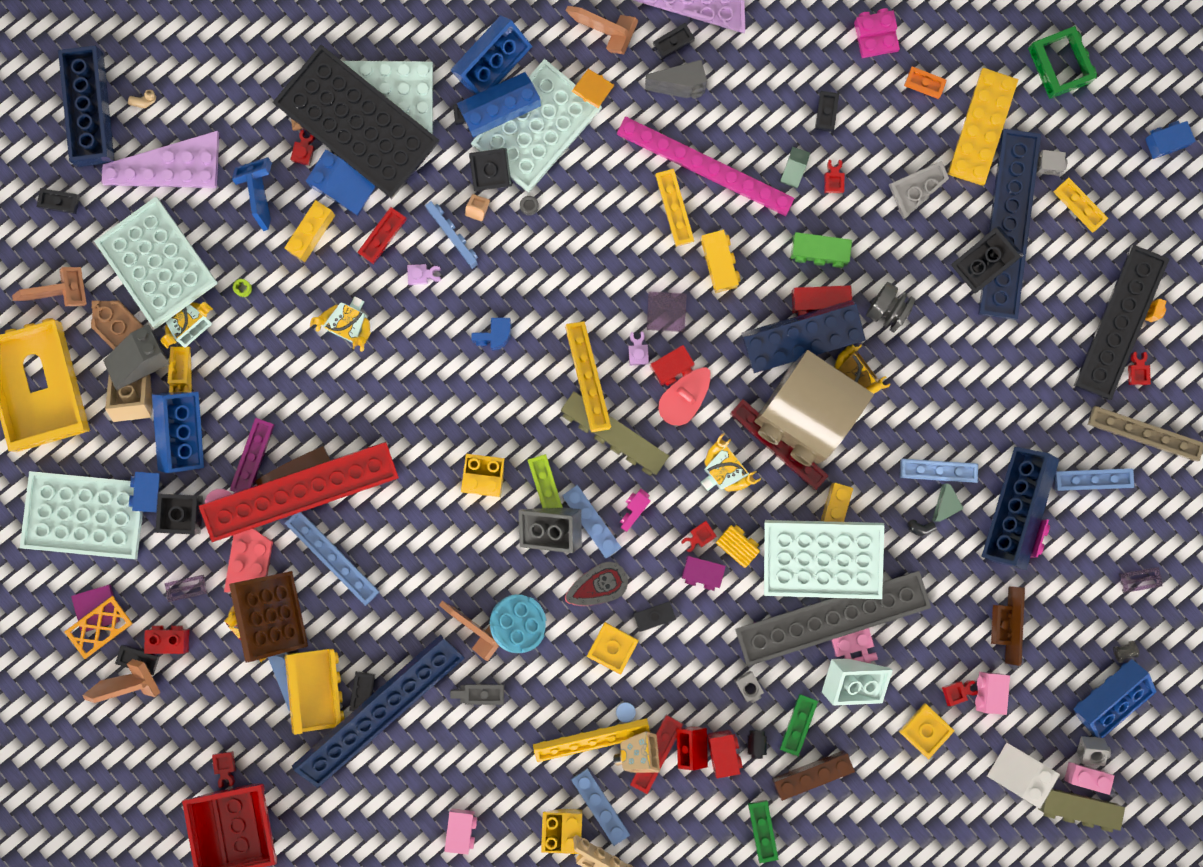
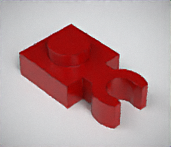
[290,130,315,166]
[824,160,845,193]
[1128,352,1151,385]
[681,521,717,552]
[942,680,978,706]
[212,751,236,788]

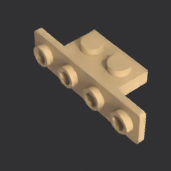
[573,835,633,867]

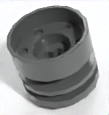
[866,282,916,333]

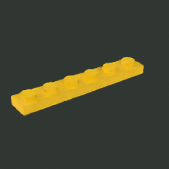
[565,321,611,432]
[533,718,650,762]

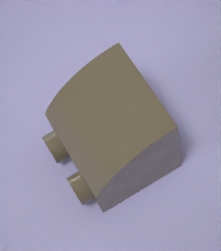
[754,350,874,466]

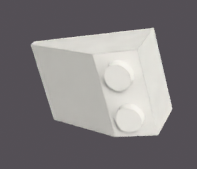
[987,743,1060,809]

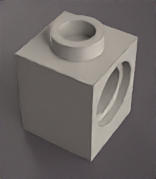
[1037,150,1068,176]
[734,671,764,703]
[1077,736,1111,766]

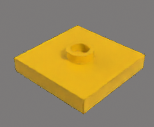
[587,622,639,675]
[898,703,955,759]

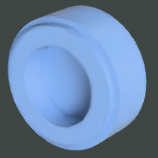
[616,702,636,722]

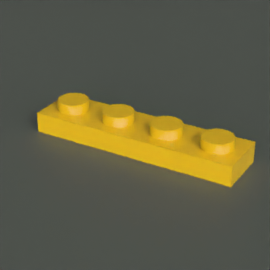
[655,169,694,247]

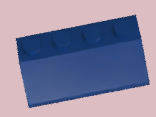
[450,15,533,95]
[457,72,541,138]
[152,392,204,473]
[1074,659,1157,738]

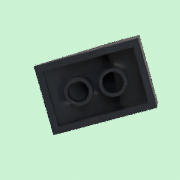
[951,226,1024,294]

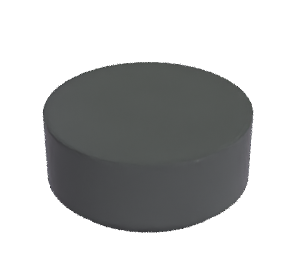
[520,196,539,216]

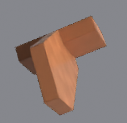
[566,6,638,55]
[12,267,87,306]
[439,601,499,661]
[82,659,161,703]

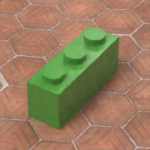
[790,232,852,268]

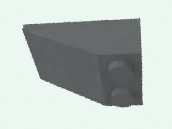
[645,60,707,99]
[103,324,170,390]
[519,508,582,553]

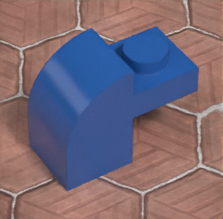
[471,318,511,351]

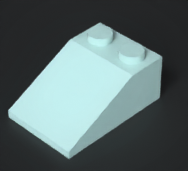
[822,659,893,705]

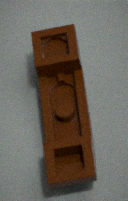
[255,446,331,485]

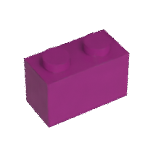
[681,556,726,591]

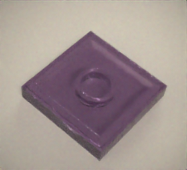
[647,292,687,332]

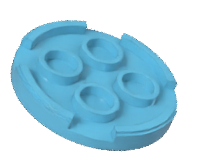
[490,594,546,653]

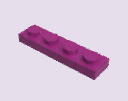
[229,418,275,493]

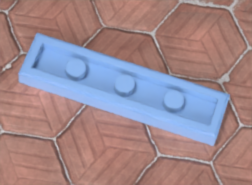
[900,459,978,483]

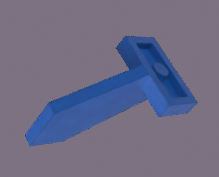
[232,157,272,231]

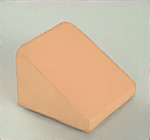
[465,194,490,221]

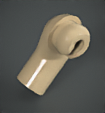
[128,90,156,108]

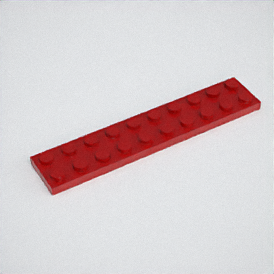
[199,442,399,542]

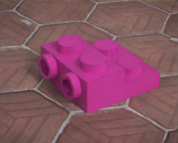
[854,8,900,58]
[620,489,651,532]

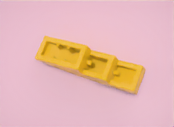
[167,347,192,392]

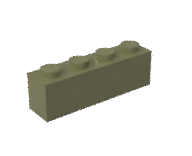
[1038,788,1125,832]

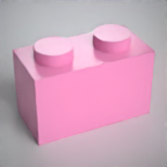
[975,672,1010,715]
[1064,762,1114,795]
[445,808,477,855]

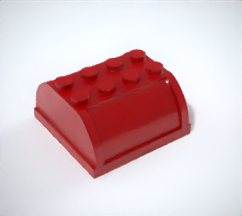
[182,783,277,867]

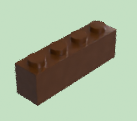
[772,750,855,801]

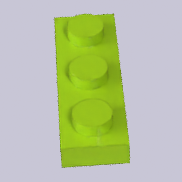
[528,454,563,508]

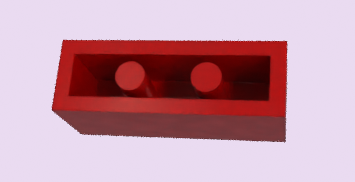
[792,285,852,316]

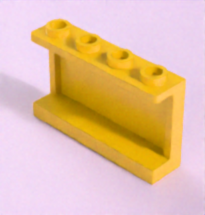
[285,648,345,735]

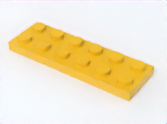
[947,68,1019,186]

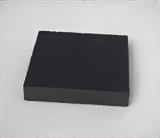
[469,148,512,191]

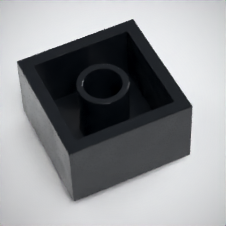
[155,494,203,534]

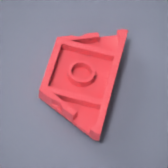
[224,528,273,592]

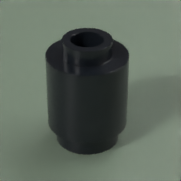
[747,730,767,759]

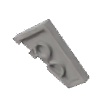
[889,161,949,219]

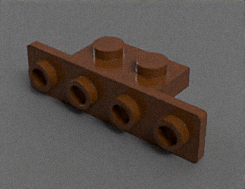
[991,586,1025,666]

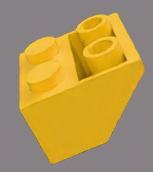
[461,454,505,498]
[541,809,582,854]

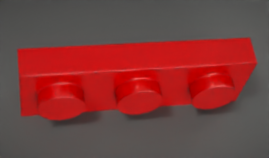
[357,207,407,265]

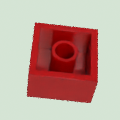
[707,730,743,778]

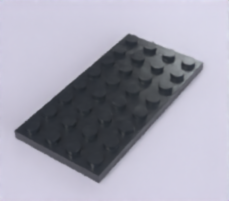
[272,45,440,200]

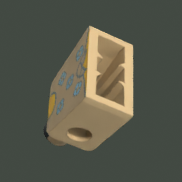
[613,731,660,773]

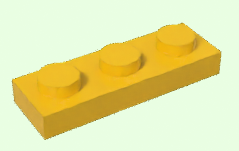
[1053,178,1108,233]

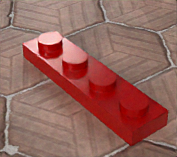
[630,714,683,794]

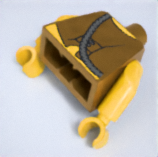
[834,344,890,394]

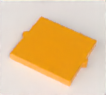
[572,68,614,108]

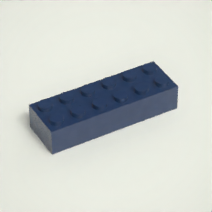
[58,45,115,167]
[741,300,866,373]
[981,446,1060,571]

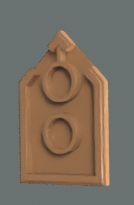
[91,301,144,350]

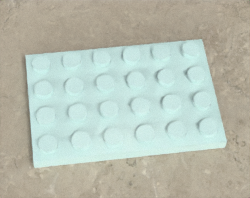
[471,59,602,193]
[342,61,433,134]
[94,197,218,329]
[20,471,143,559]
[764,520,884,599]

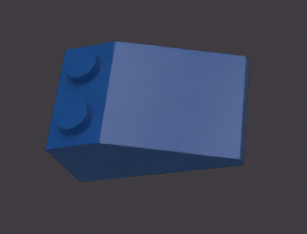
[306,150,376,216]

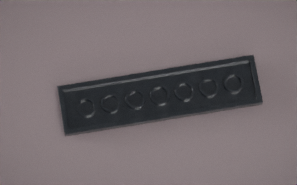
[1073,244,1169,400]

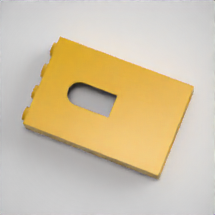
[0,318,90,452]

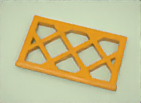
[64,596,133,659]

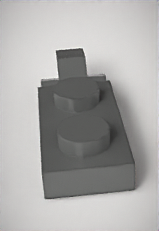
[450,684,504,705]

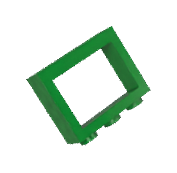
[1028,26,1097,99]

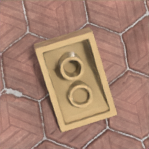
[105,374,152,422]

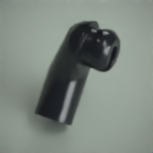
[907,519,937,537]

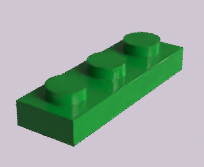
[779,694,818,757]
[748,800,779,864]

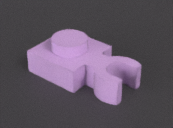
[407,264,441,285]
[628,332,649,366]

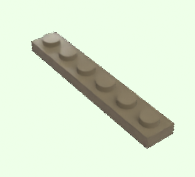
[1087,406,1203,462]

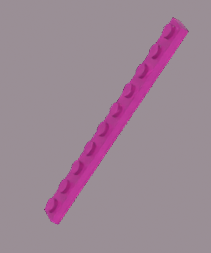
[617,116,795,216]

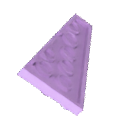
[634,0,745,34]
[102,131,219,188]

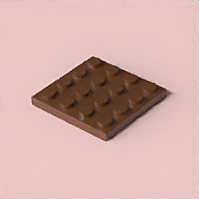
[229,571,308,663]

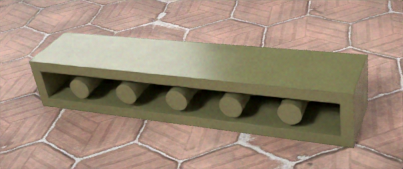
[561,391,669,477]

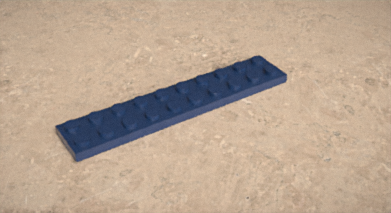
[978,129,1041,320]
[292,634,465,788]

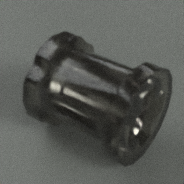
[1113,640,1140,663]

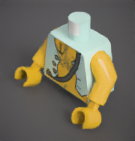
[310,297,371,352]
[160,302,213,349]
[701,433,761,492]

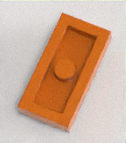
[904,66,947,99]

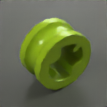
[233,279,252,297]

